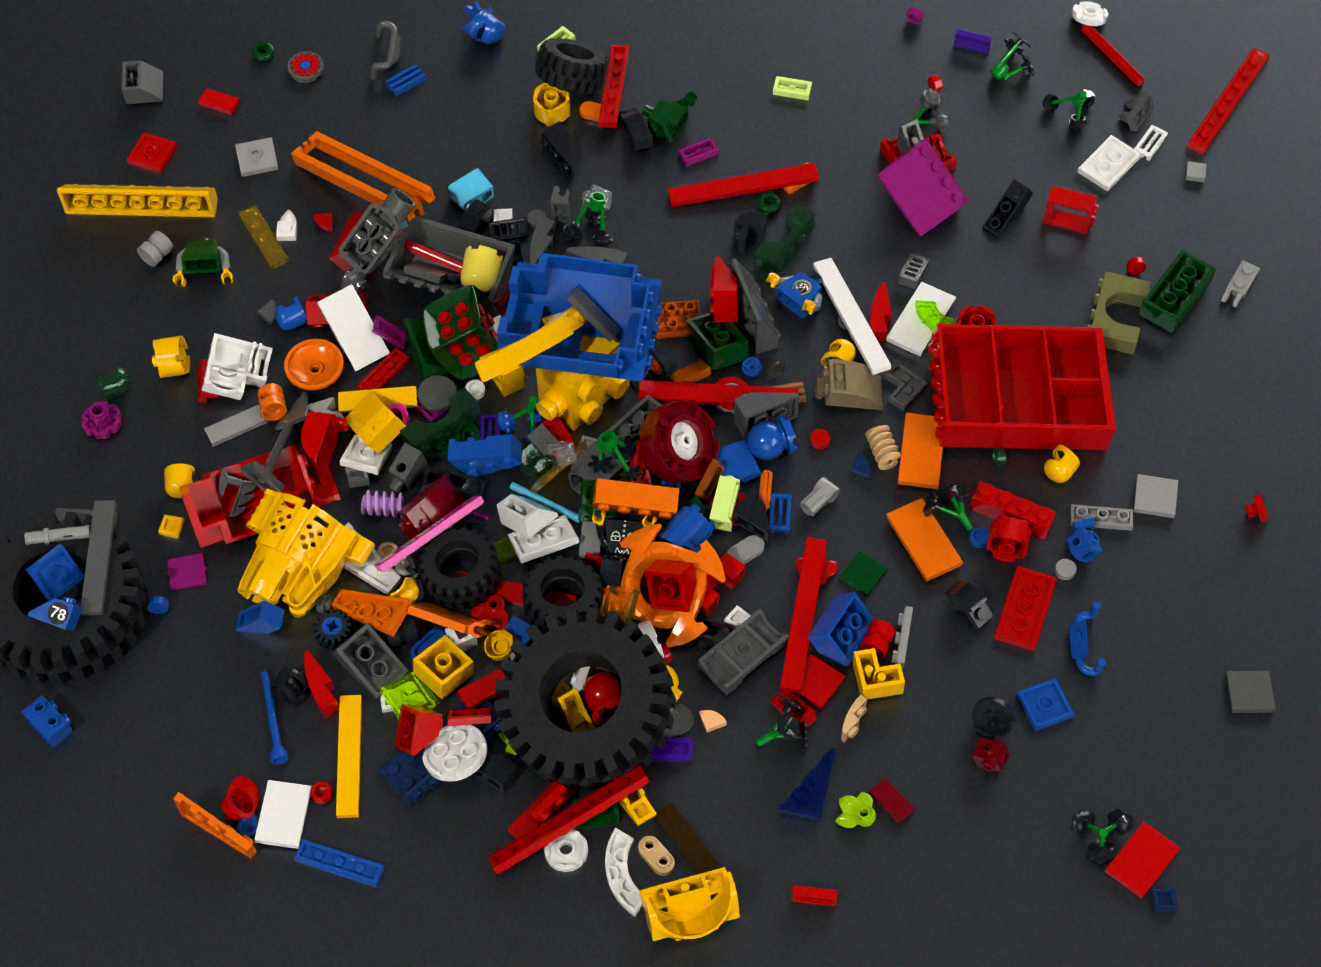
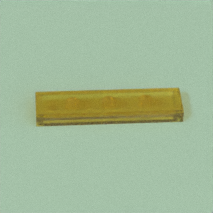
[239,205,289,269]

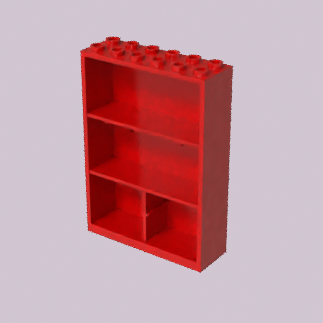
[928,324,1116,450]

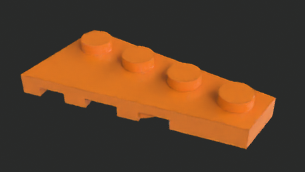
[331,589,412,637]
[173,792,256,859]

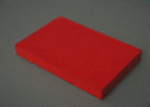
[1105,822,1180,899]

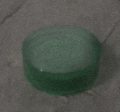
[993,447,1006,467]

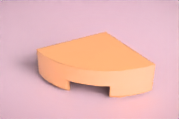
[699,710,727,732]

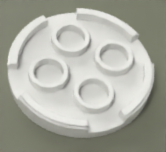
[422,725,488,781]

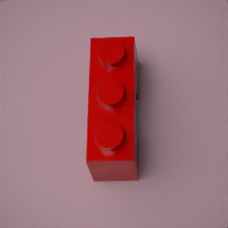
[699,552,746,618]

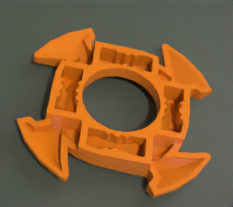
[603,524,726,648]

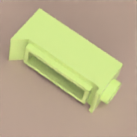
[709,475,740,532]

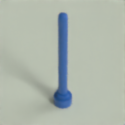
[261,670,288,765]

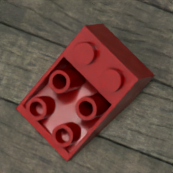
[710,256,738,322]

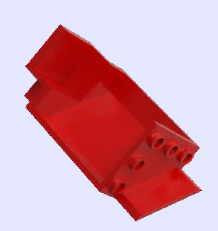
[179,444,341,548]

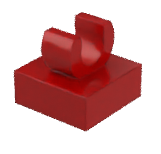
[1245,494,1269,522]

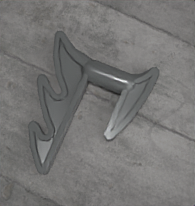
[219,468,257,519]

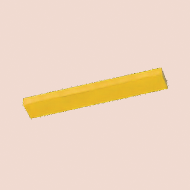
[336,695,362,818]

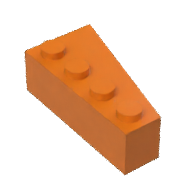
[592,478,679,520]

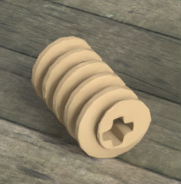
[865,425,901,470]

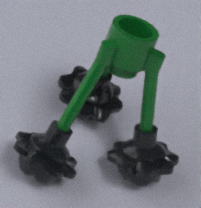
[560,192,613,247]

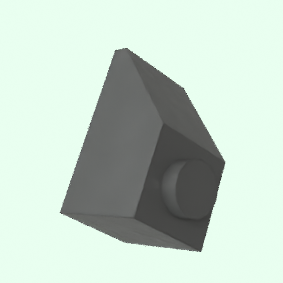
[897,119,924,154]

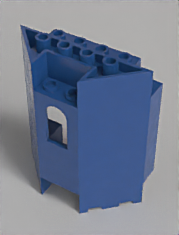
[497,253,662,382]

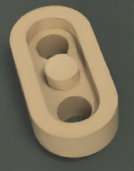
[638,836,675,876]

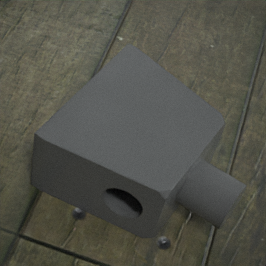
[387,443,429,494]

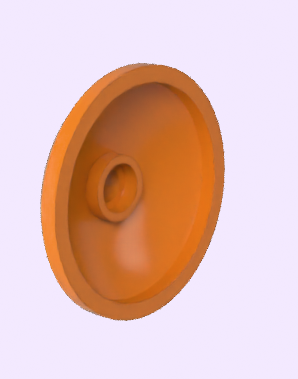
[284,339,344,390]

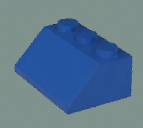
[808,592,874,666]

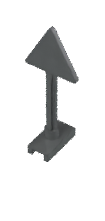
[240,391,308,492]

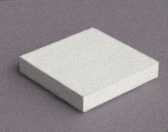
[340,435,392,475]

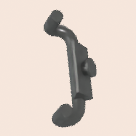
[370,20,401,80]

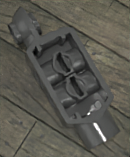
[339,188,415,293]

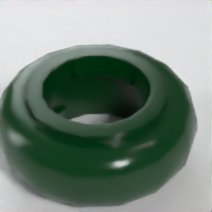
[252,42,275,62]
[758,193,781,214]

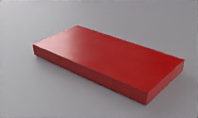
[994,566,1057,651]

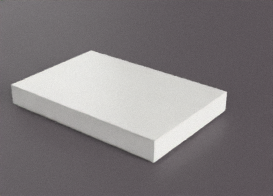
[1078,135,1141,192]
[508,514,579,564]
[255,780,311,849]

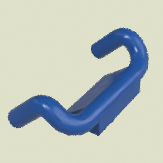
[1069,601,1106,676]

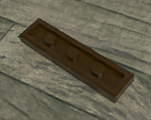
[654,803,722,874]

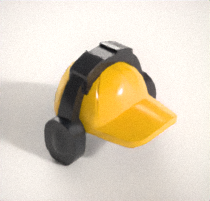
[381,565,426,604]

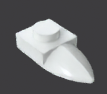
[276,210,297,241]

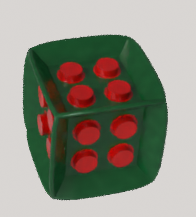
[423,285,501,380]

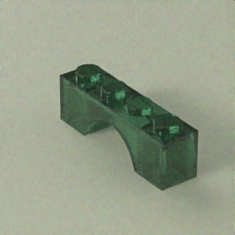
[754,203,816,273]
[400,387,480,453]

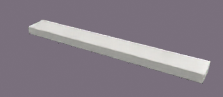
[813,258,891,375]

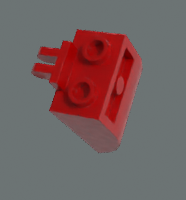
[301,412,349,486]

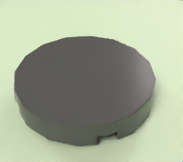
[417,375,457,412]

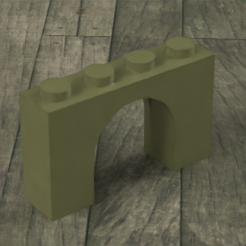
[1087,271,1151,355]

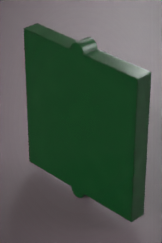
[839,551,888,596]

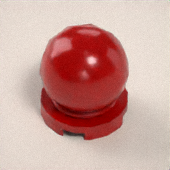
[582,672,622,726]

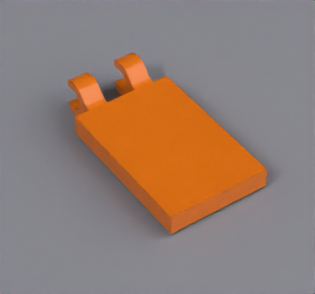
[407,602,493,638]

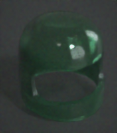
[94,367,131,400]

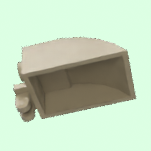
[814,359,883,410]

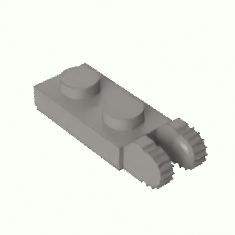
[1221,260,1260,307]

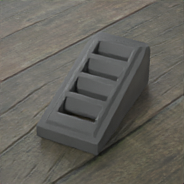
[898,253,929,290]

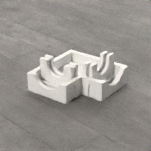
[201,333,273,400]

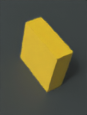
[158,514,185,539]

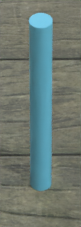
[509,482,582,524]

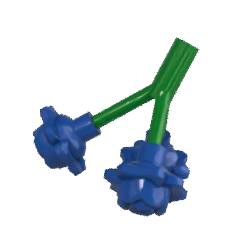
[497,396,545,447]

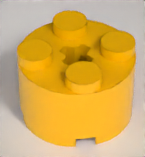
[533,83,570,127]
[152,336,190,378]

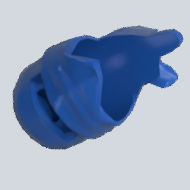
[462,1,506,45]

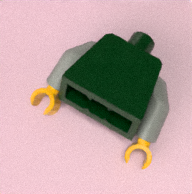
[173,238,233,287]

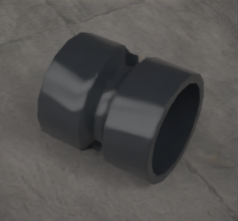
[387,615,419,648]

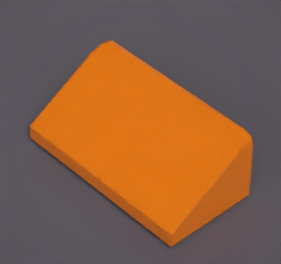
[668,359,711,383]

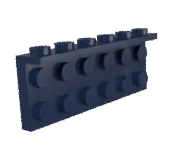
[378,701,502,805]

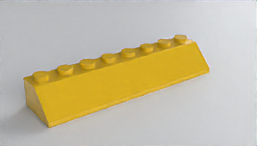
[57,184,218,217]

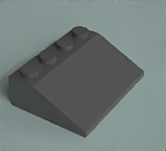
[731,259,781,354]

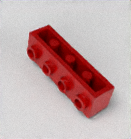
[970,481,1056,541]

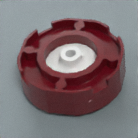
[640,400,719,484]

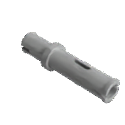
[24,525,91,545]

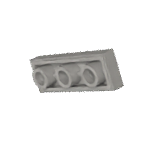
[1070,504,1133,531]
[891,606,913,672]

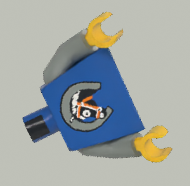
[766,272,823,319]

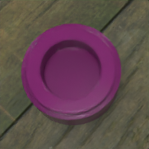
[906,7,924,24]

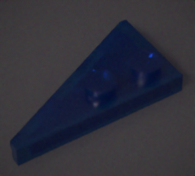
[779,748,836,821]

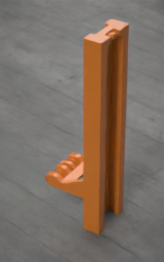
[290,131,436,222]

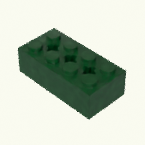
[1139,250,1216,333]

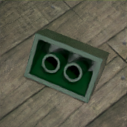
[403,318,448,380]

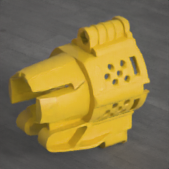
[237,488,375,618]

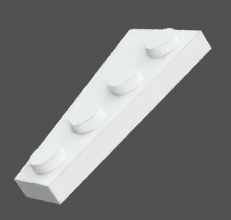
[343,522,402,596]

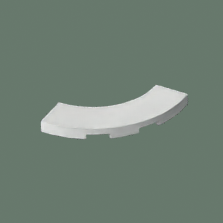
[605,827,643,917]

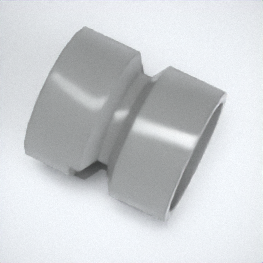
[137,231,174,267]

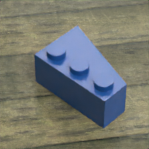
[448,434,522,477]

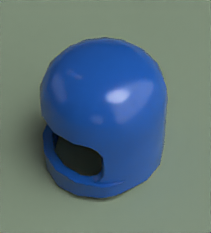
[274,295,307,331]

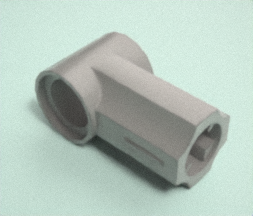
[800,477,841,516]

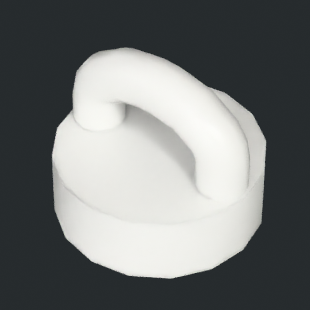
[394,555,415,576]

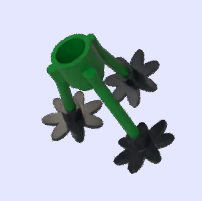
[990,31,1034,81]
[587,430,643,482]

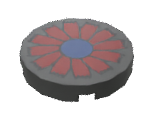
[287,51,324,83]

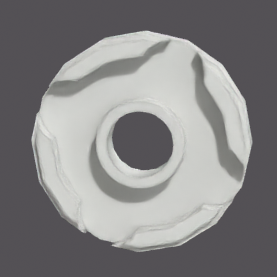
[1072,1,1108,26]
[544,829,588,872]

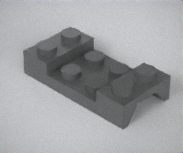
[698,609,789,695]

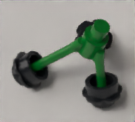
[1042,90,1095,130]

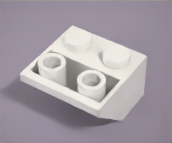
[497,494,558,538]

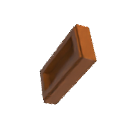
[694,459,725,503]

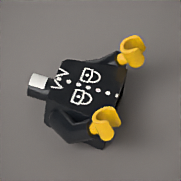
[592,511,657,565]

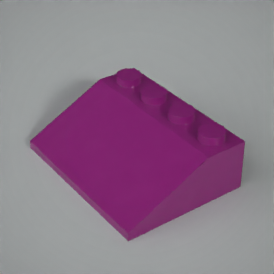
[877,139,969,237]

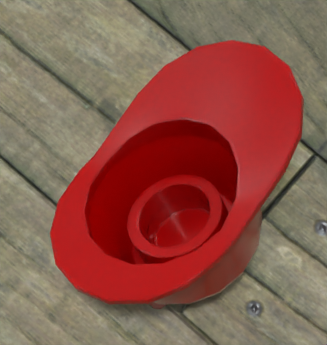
[221,776,260,821]

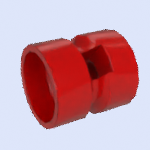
[860,619,896,659]

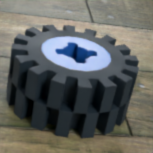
[313,609,353,650]

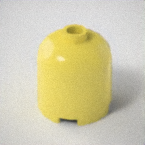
[461,245,503,293]

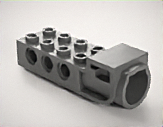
[568,395,662,495]

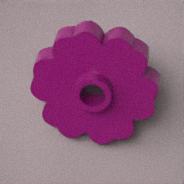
[81,401,122,440]

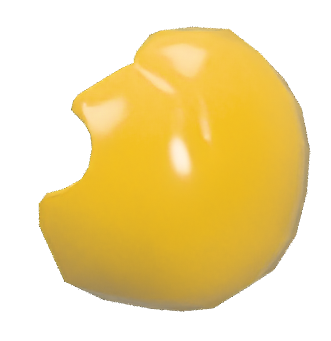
[484,630,515,661]

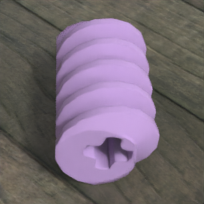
[361,489,405,518]

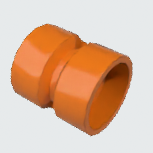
[257,383,287,421]

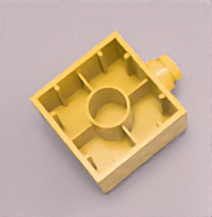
[536,335,630,432]

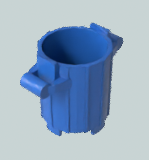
[653,504,715,553]

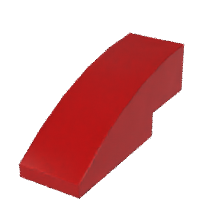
[870,282,892,342]
[304,650,339,719]

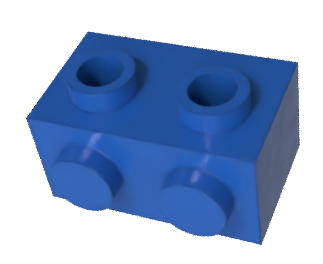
[21,695,73,748]

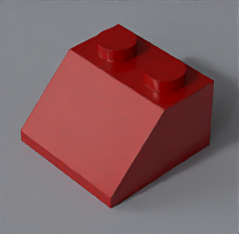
[645,559,697,612]
[394,704,443,755]

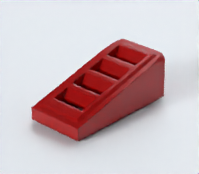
[770,690,817,731]

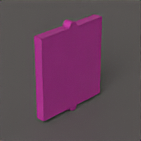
[167,553,207,591]

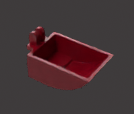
[398,473,466,545]

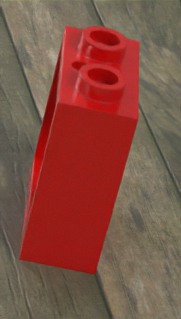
[1043,185,1099,234]

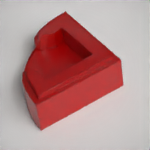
[313,213,333,232]

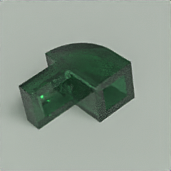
[517,443,553,481]

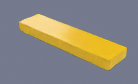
[338,386,418,413]

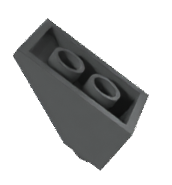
[734,392,799,439]
[331,623,408,699]

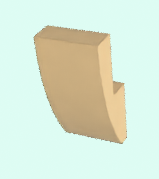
[841,695,867,742]

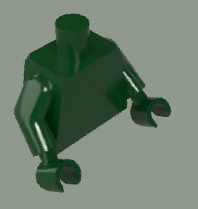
[642,92,698,143]

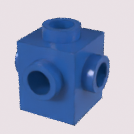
[1067,528,1103,563]

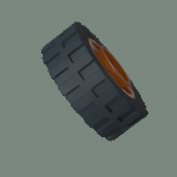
[649,337,678,381]

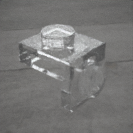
[581,184,613,211]

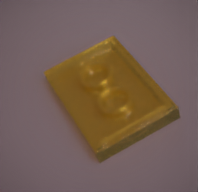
[530,441,587,493]

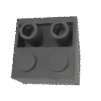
[122,60,163,104]

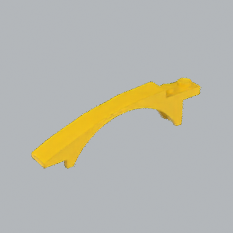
[475,306,588,382]
[551,681,657,826]

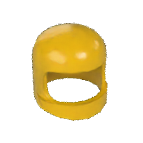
[821,339,856,366]
[1044,444,1080,483]
[164,464,195,499]

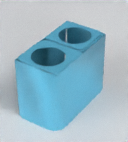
[447,168,494,214]

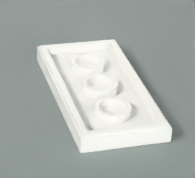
[886,282,956,357]
[317,284,390,372]

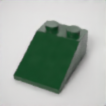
[686,313,749,371]

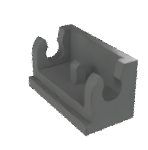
[550,186,571,226]

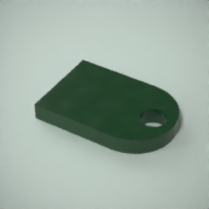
[419,420,480,461]

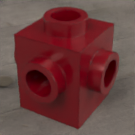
[972,737,1009,772]

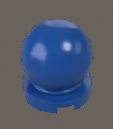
[747,414,798,460]

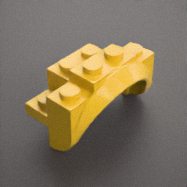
[639,867,740,941]

